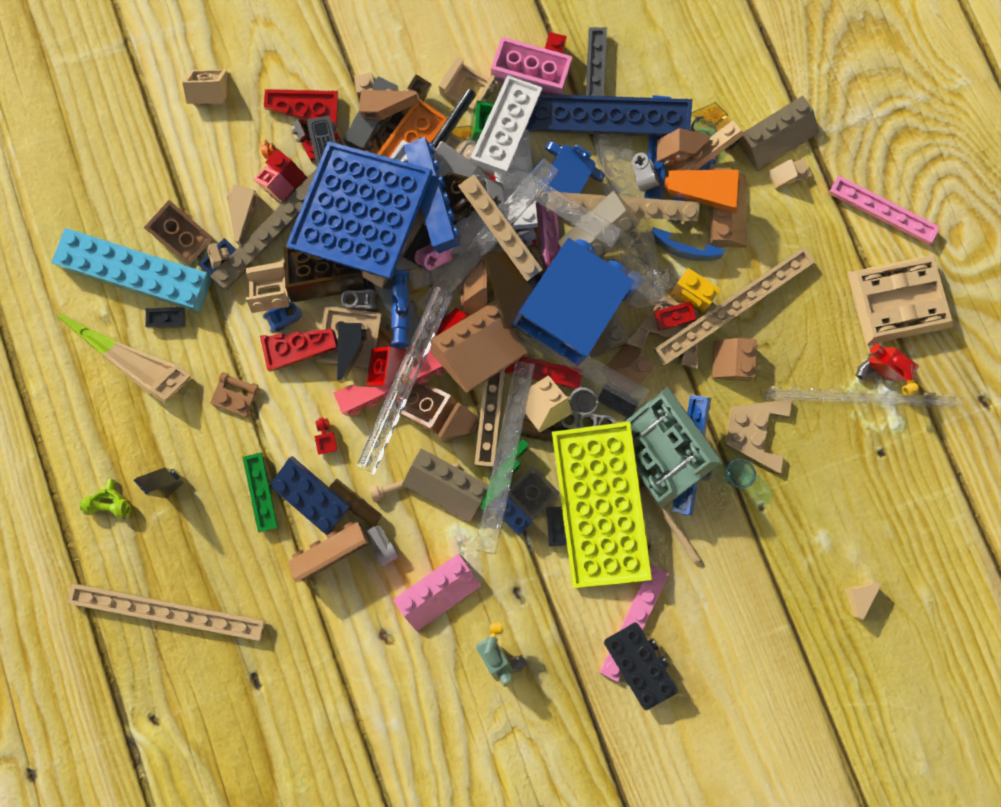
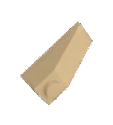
[227,184,259,246]

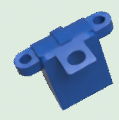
[539,141,606,195]

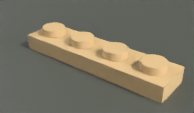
[671,121,744,171]

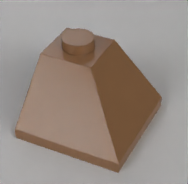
[600,344,656,396]
[437,402,479,442]

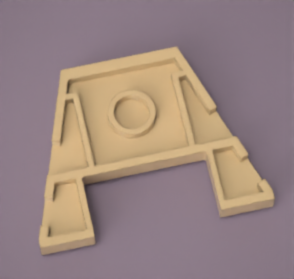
[626,298,699,370]
[725,399,792,474]

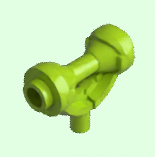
[80,479,131,519]

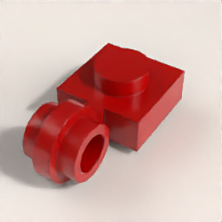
[314,417,338,455]

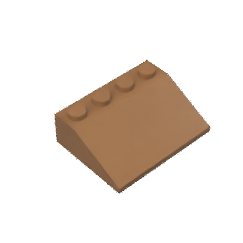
[430,302,527,393]

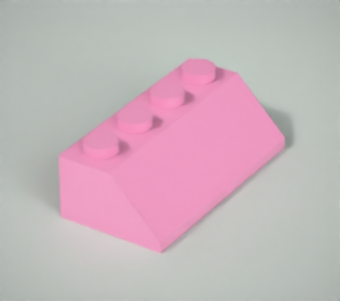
[491,37,572,95]
[393,554,481,632]

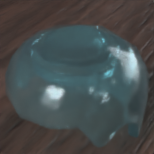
[690,116,717,137]
[725,458,756,489]

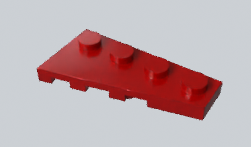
[264,89,339,128]
[260,329,338,372]

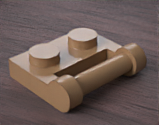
[210,372,259,417]

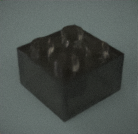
[505,465,560,521]

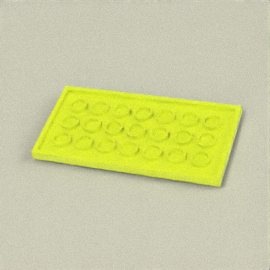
[552,422,652,588]

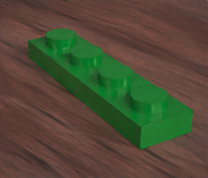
[242,452,279,533]

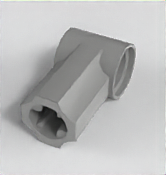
[365,524,399,567]

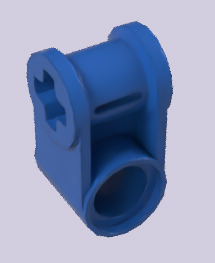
[263,302,302,334]

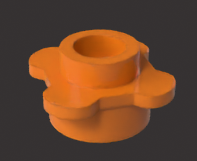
[261,140,277,159]

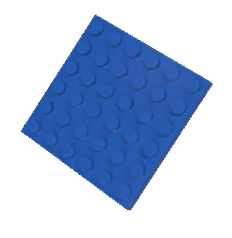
[286,141,433,280]

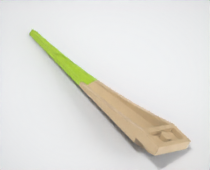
[58,314,191,404]

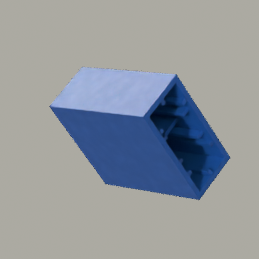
[512,237,635,366]

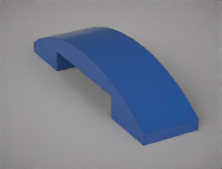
[649,227,725,261]

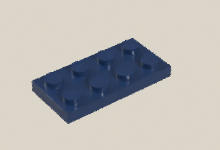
[270,456,351,536]

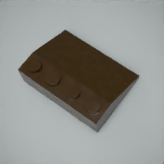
[284,247,365,303]
[482,247,546,329]

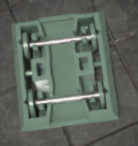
[625,387,722,509]

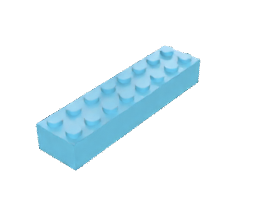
[51,228,212,313]

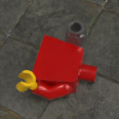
[855,344,919,395]

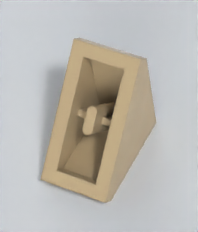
[845,582,881,620]

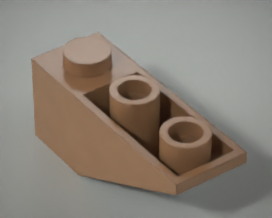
[359,88,420,120]

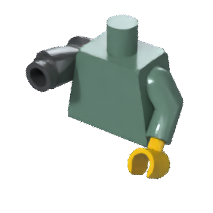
[475,622,528,687]

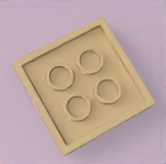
[317,306,382,369]

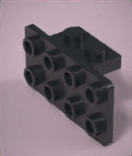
[604,622,678,710]

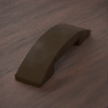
[377,74,432,142]

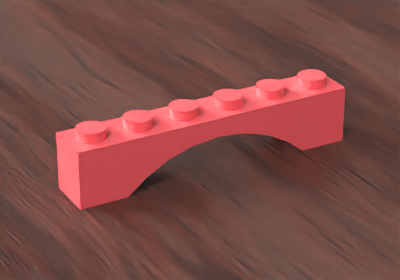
[334,347,447,417]

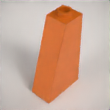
[665,170,740,213]

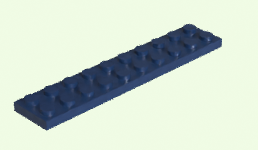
[525,94,693,137]

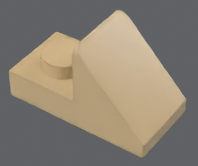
[769,159,811,189]

